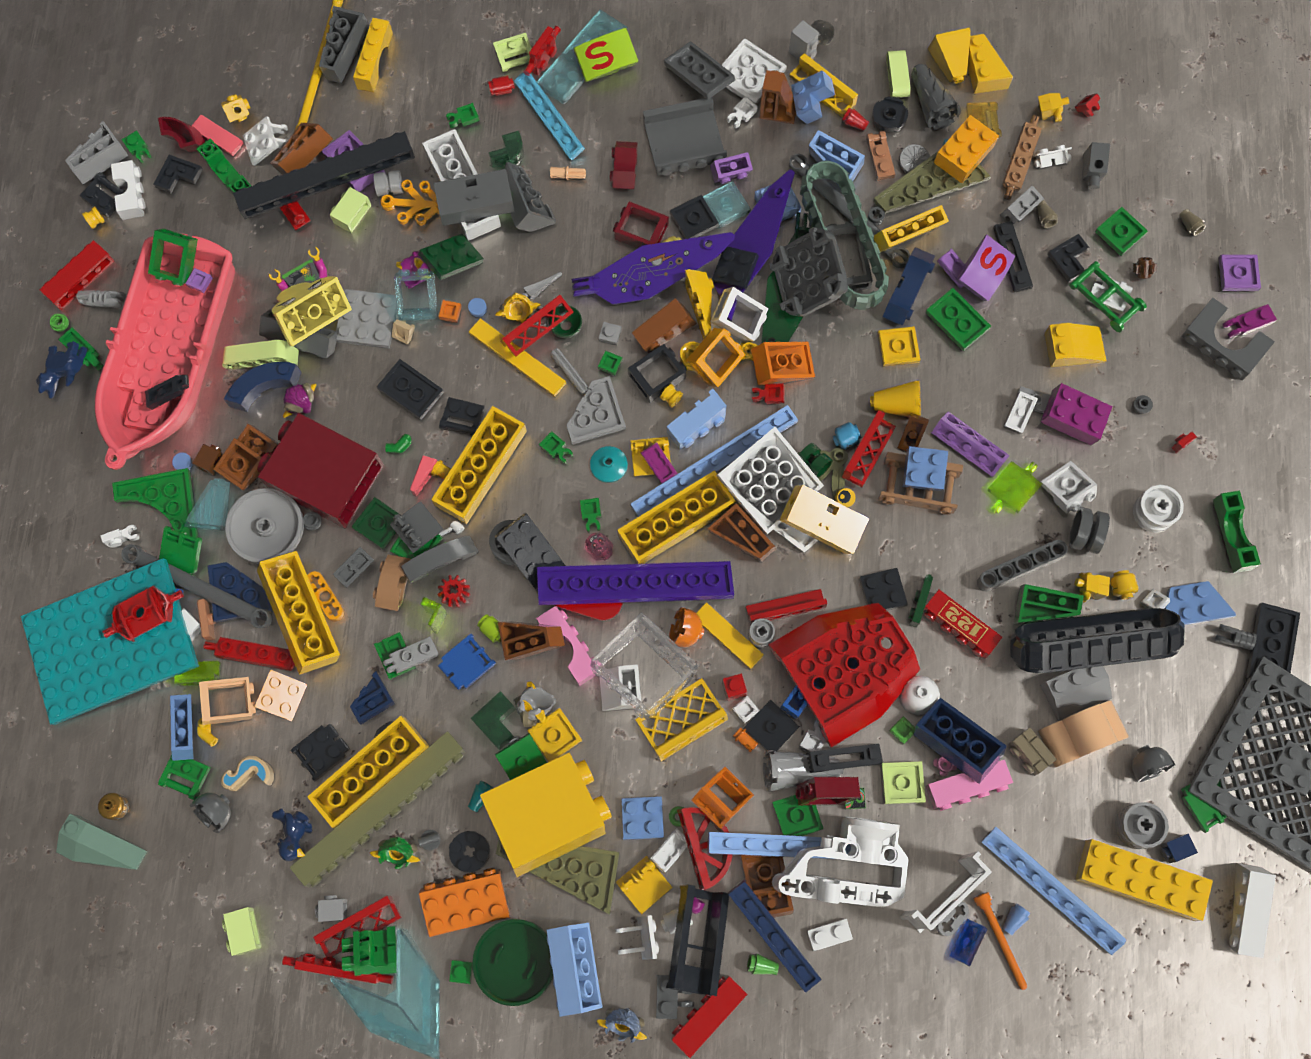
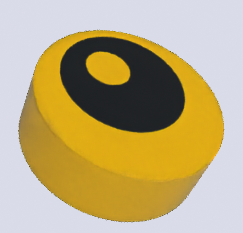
[835,488,856,507]

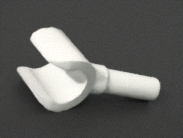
[439,521,464,536]

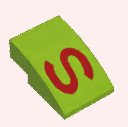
[573,28,639,82]

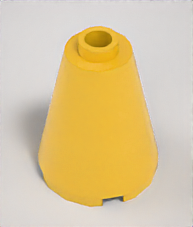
[870,381,921,417]

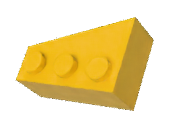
[967,34,1013,94]

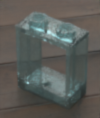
[394,268,438,320]

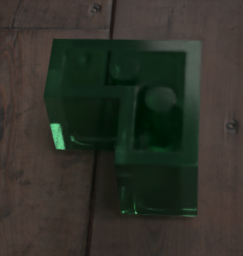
[471,691,516,750]

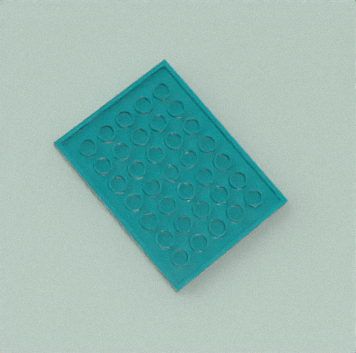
[21,558,199,725]

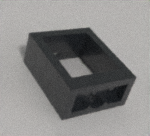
[628,344,687,403]

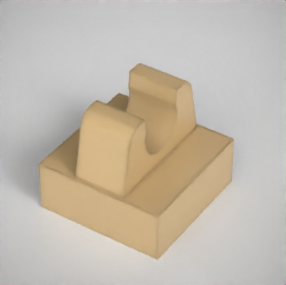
[391,319,415,344]

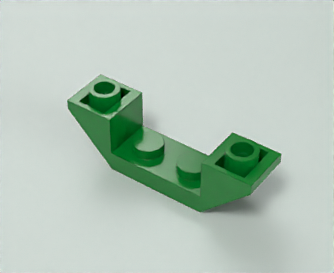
[197,139,251,196]

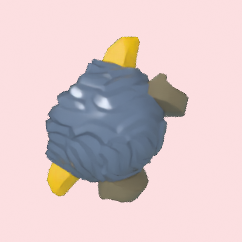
[596,1008,647,1043]

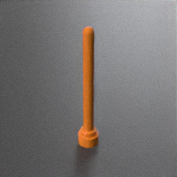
[973,892,1027,990]

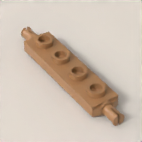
[1002,114,1042,200]

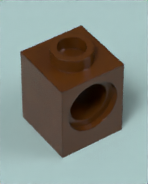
[192,444,223,476]

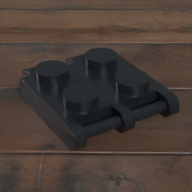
[291,724,350,782]

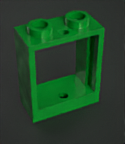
[148,228,198,286]

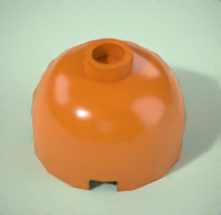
[669,607,704,648]

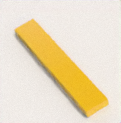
[469,318,566,397]

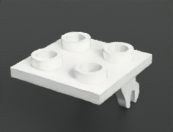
[242,116,288,166]
[615,915,659,960]

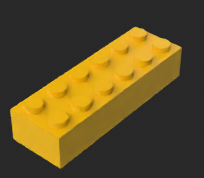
[431,406,527,525]
[617,470,736,564]
[257,551,340,675]
[307,716,430,828]
[1075,839,1213,921]

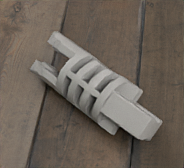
[76,290,126,308]

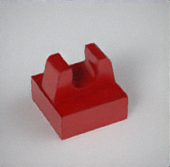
[1075,93,1101,117]

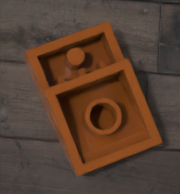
[213,424,279,490]
[741,855,794,918]

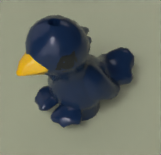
[272,808,313,861]

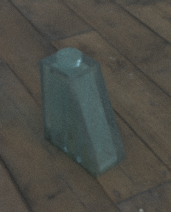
[184,478,230,531]

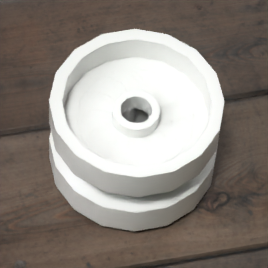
[1133,485,1184,533]

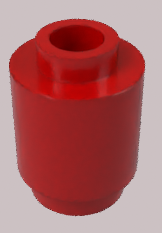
[488,75,515,96]

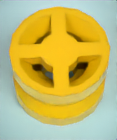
[82,206,105,229]
[660,384,683,408]

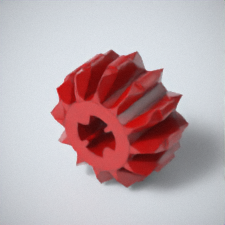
[437,575,470,608]

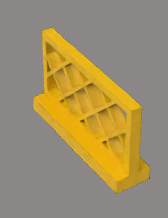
[635,678,728,762]

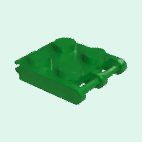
[159,526,202,575]
[1181,782,1227,833]

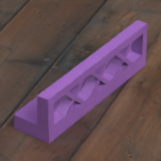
[931,412,1010,477]

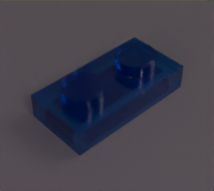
[950,919,988,967]

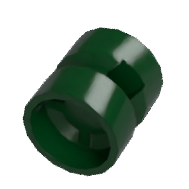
[799,443,833,478]

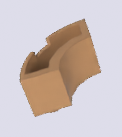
[373,554,411,611]

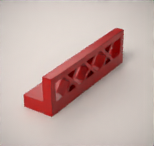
[500,295,574,357]
[842,410,896,487]
[745,589,828,626]
[313,895,402,957]

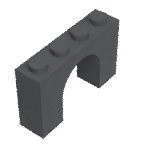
[1182,298,1275,381]

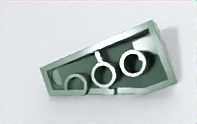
[56,814,148,870]

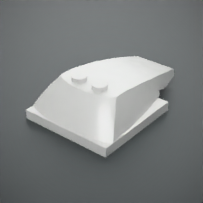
[716,427,824,552]

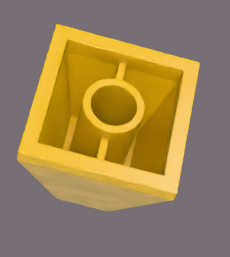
[928,27,971,84]

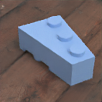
[809,130,865,186]
[667,389,726,449]

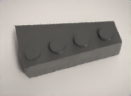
[319,6,370,83]

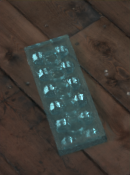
[537,9,628,104]

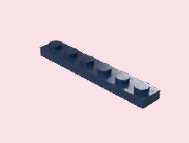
[728,880,822,993]

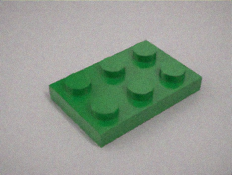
[925,288,991,351]

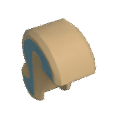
[221,756,274,791]

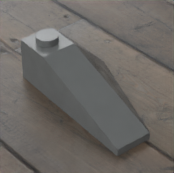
[505,162,556,232]

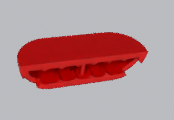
[555,603,623,621]

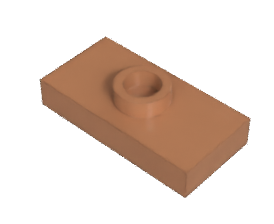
[197,599,216,641]

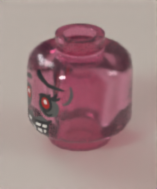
[585,533,613,561]

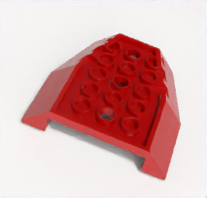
[768,603,920,748]

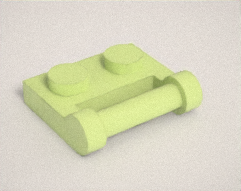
[493,33,532,72]

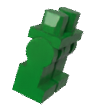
[342,926,397,976]

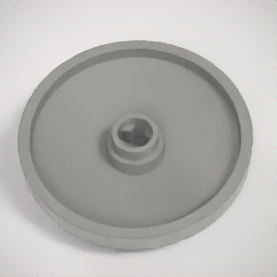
[225,488,304,564]

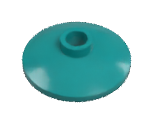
[590,446,628,483]

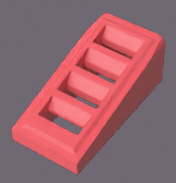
[410,455,437,497]

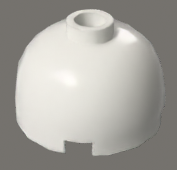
[899,675,940,716]

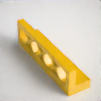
[789,53,858,118]

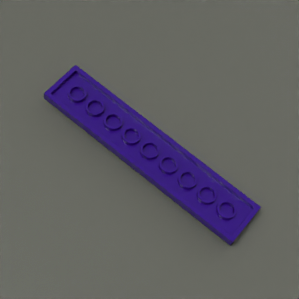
[537,561,734,605]

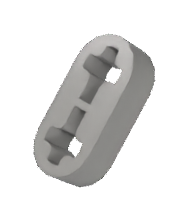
[936,902,969,936]

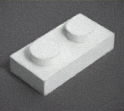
[1004,391,1038,433]
[807,919,853,951]

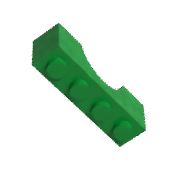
[1213,490,1261,573]

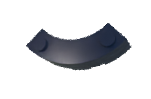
[883,247,936,326]
[224,362,302,412]

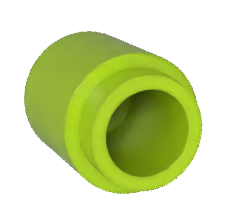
[477,614,501,643]

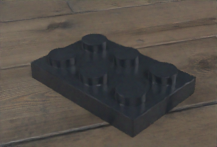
[377,359,444,420]

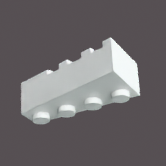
[1229,863,1276,958]

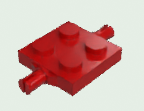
[523,26,561,76]

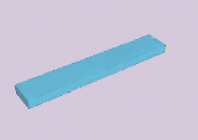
[514,71,585,160]

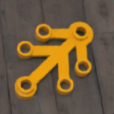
[380,180,439,226]

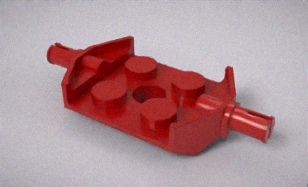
[102,586,184,642]

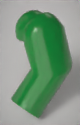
[385,434,412,453]

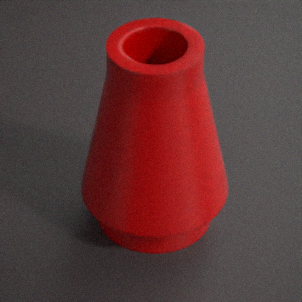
[842,108,869,131]

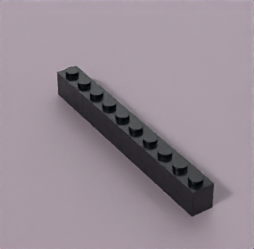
[233,131,415,219]

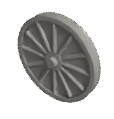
[899,144,930,173]

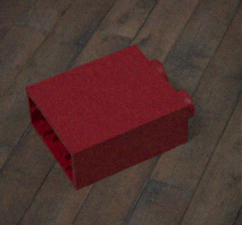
[257,413,384,529]

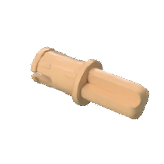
[550,166,586,180]

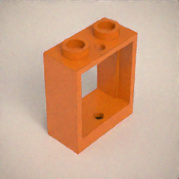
[692,767,754,829]

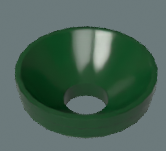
[549,305,582,338]

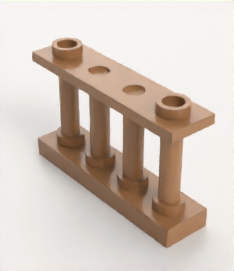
[878,452,963,515]

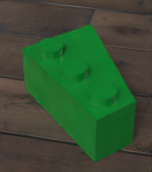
[1013,584,1084,624]

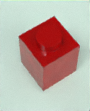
[722,673,747,701]

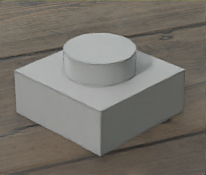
[599,322,622,346]

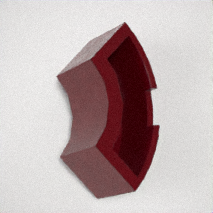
[158,117,205,153]
[610,141,638,189]

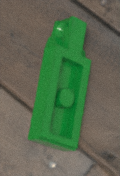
[58,327,104,371]

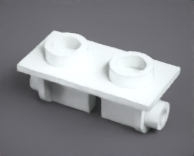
[1032,145,1072,169]

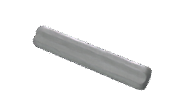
[551,348,588,395]

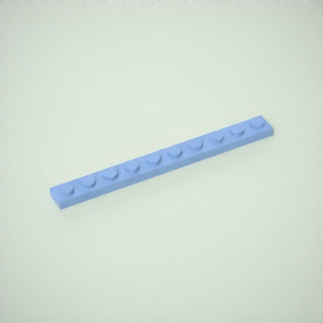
[630,405,798,517]

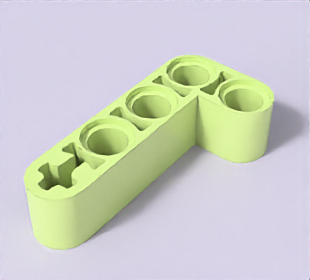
[222,340,299,370]

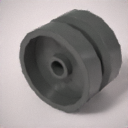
[1069,507,1110,554]

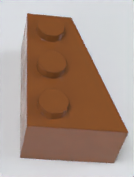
[270,123,333,175]
[498,621,565,660]

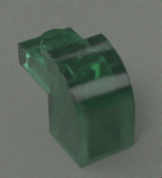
[488,131,524,167]

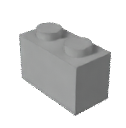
[789,20,819,60]

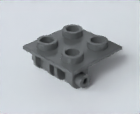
[390,501,444,553]

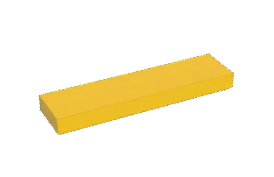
[697,602,764,670]

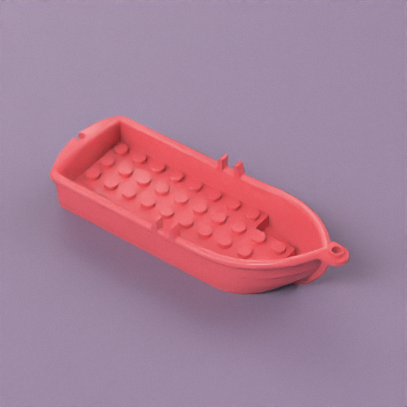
[95,234,235,470]

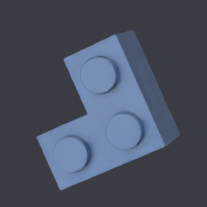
[791,71,835,124]

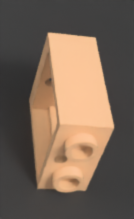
[199,677,256,725]

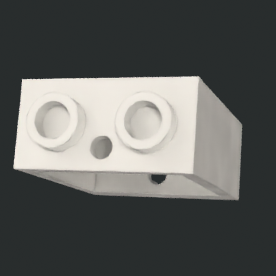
[710,287,768,343]

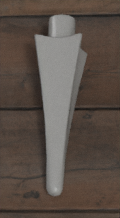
[522,272,562,300]

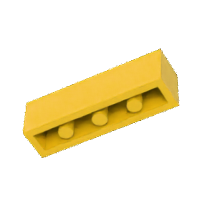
[874,205,949,253]

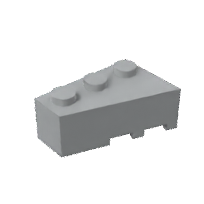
[65,121,128,184]

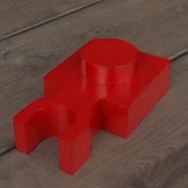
[752,383,785,404]

